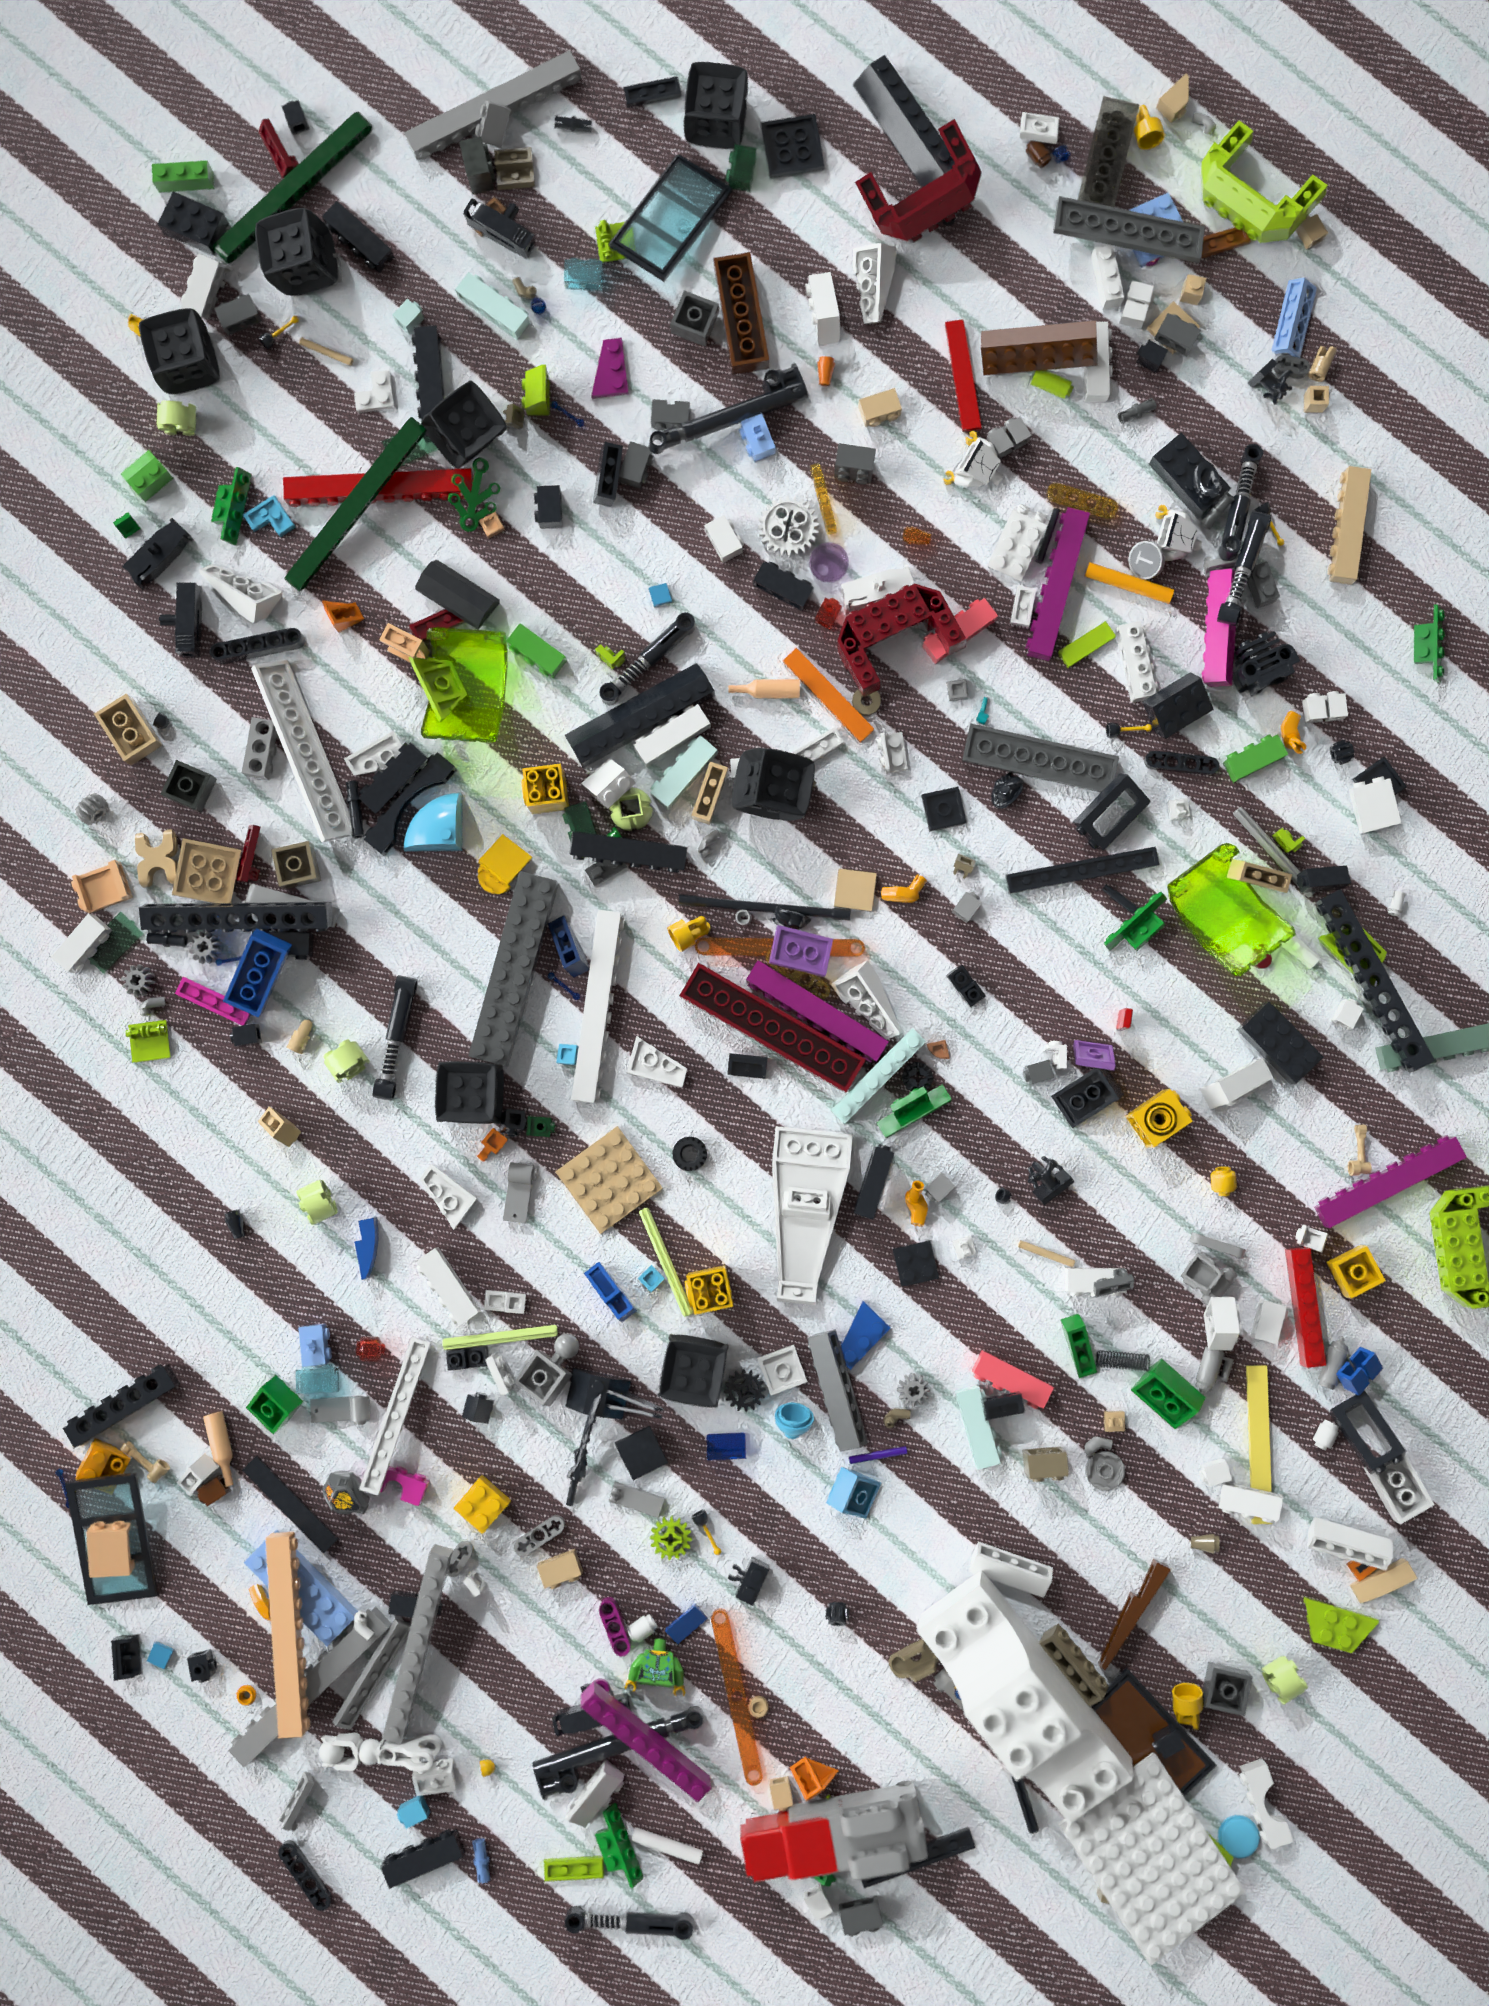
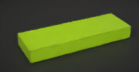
[1058,621,1116,668]
[544,1855,604,1882]

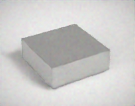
[947,679,969,701]

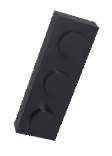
[623,76,682,108]

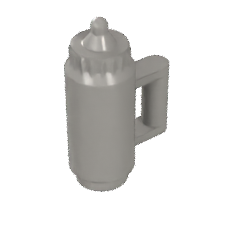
[1318,1336,1355,1390]
[1195,1347,1234,1395]

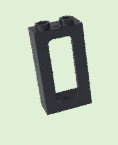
[1073,773,1151,850]
[853,1144,895,1220]
[1330,1390,1406,1475]

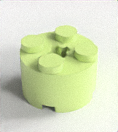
[157,401,197,436]
[323,1039,370,1083]
[296,1179,338,1226]
[1261,1656,1308,1705]

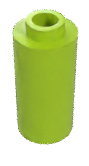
[1030,370,1074,399]

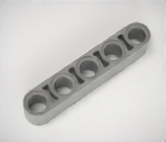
[245,884,340,928]

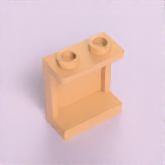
[379,623,430,662]
[71,860,133,913]
[86,1521,135,1578]

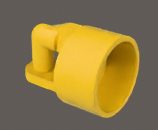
[1133,105,1165,150]
[667,916,710,952]
[1172,1683,1203,1730]

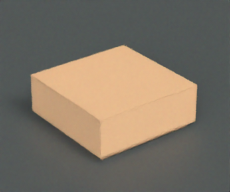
[479,512,505,539]

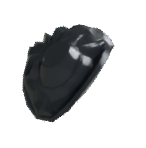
[1192,461,1222,499]
[991,772,1024,809]
[772,906,812,930]

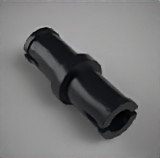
[554,115,592,133]
[146,932,188,947]

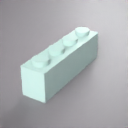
[455,272,530,340]
[650,735,718,810]
[955,1385,1002,1470]

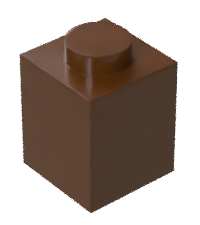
[197,1474,232,1506]

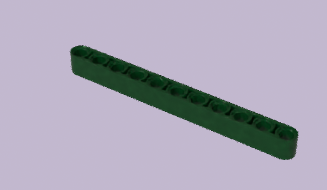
[213,111,373,264]
[284,417,427,592]

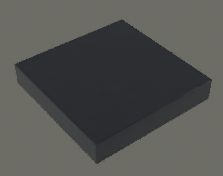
[1352,756,1407,795]
[921,786,967,832]

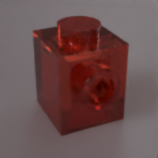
[815,598,842,631]

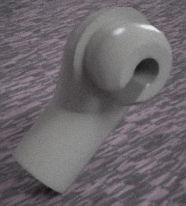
[1192,112,1216,135]
[698,830,721,857]
[138,997,165,1016]

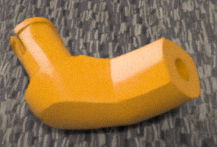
[1281,711,1306,754]
[881,874,927,903]
[905,1180,928,1227]
[249,1584,271,1621]

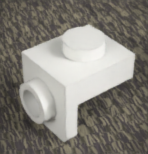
[1295,1225,1329,1253]

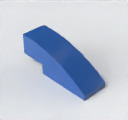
[354,1217,379,1280]
[584,1262,637,1322]

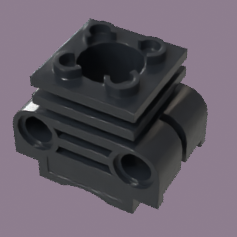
[1233,631,1300,697]

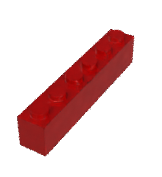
[1285,1247,1326,1368]

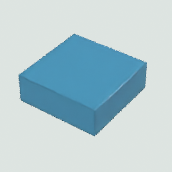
[649,583,672,607]
[147,1641,174,1669]

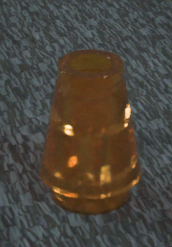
[902,525,931,545]

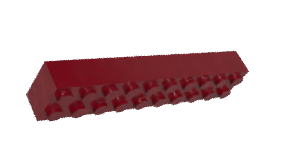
[679,962,866,1093]

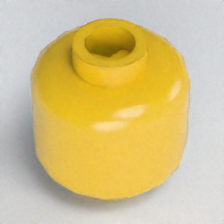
[1211,1166,1237,1196]

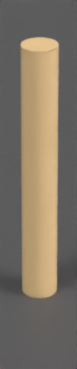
[299,337,353,366]
[1018,1240,1075,1267]

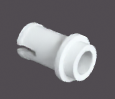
[1387,891,1406,916]

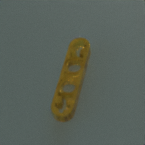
[810,463,837,535]
[1046,483,1118,519]
[766,949,830,999]

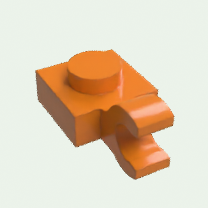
[477,1128,508,1162]

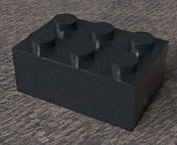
[157,191,229,256]
[1142,672,1214,739]

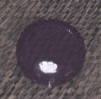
[809,542,849,583]

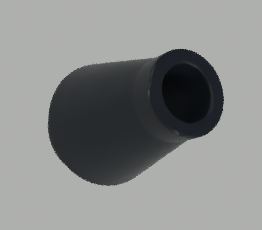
[224,1209,245,1239]

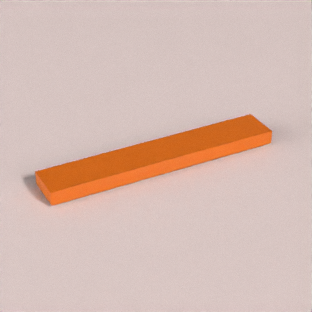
[783,648,874,743]

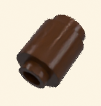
[1025,140,1052,169]

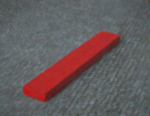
[944,319,981,432]

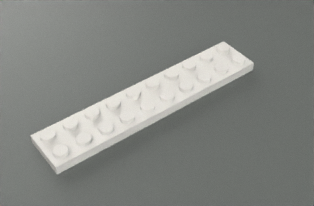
[251,660,352,842]

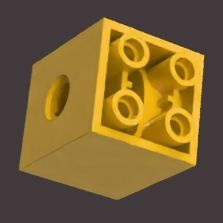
[521,764,570,814]
[1125,1089,1192,1148]
[685,1265,734,1315]

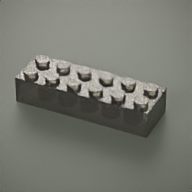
[1077,96,1140,207]

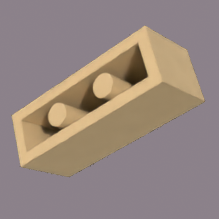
[691,762,728,825]
[1227,859,1292,893]

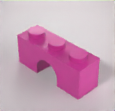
[380,1466,430,1506]

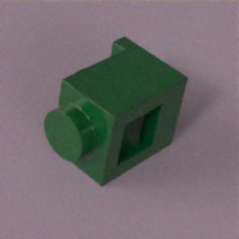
[526,1116,556,1137]

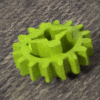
[649,1516,692,1560]

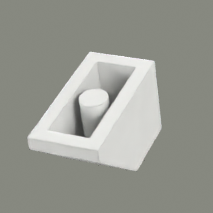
[177,1453,218,1496]

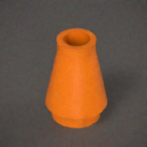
[817,356,836,386]

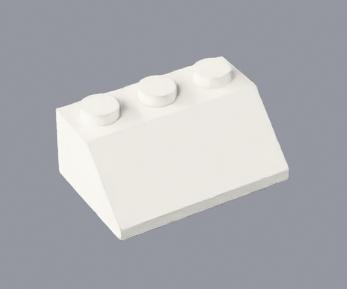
[565,1759,624,1827]

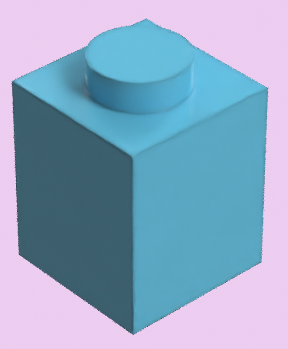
[397,1795,431,1829]

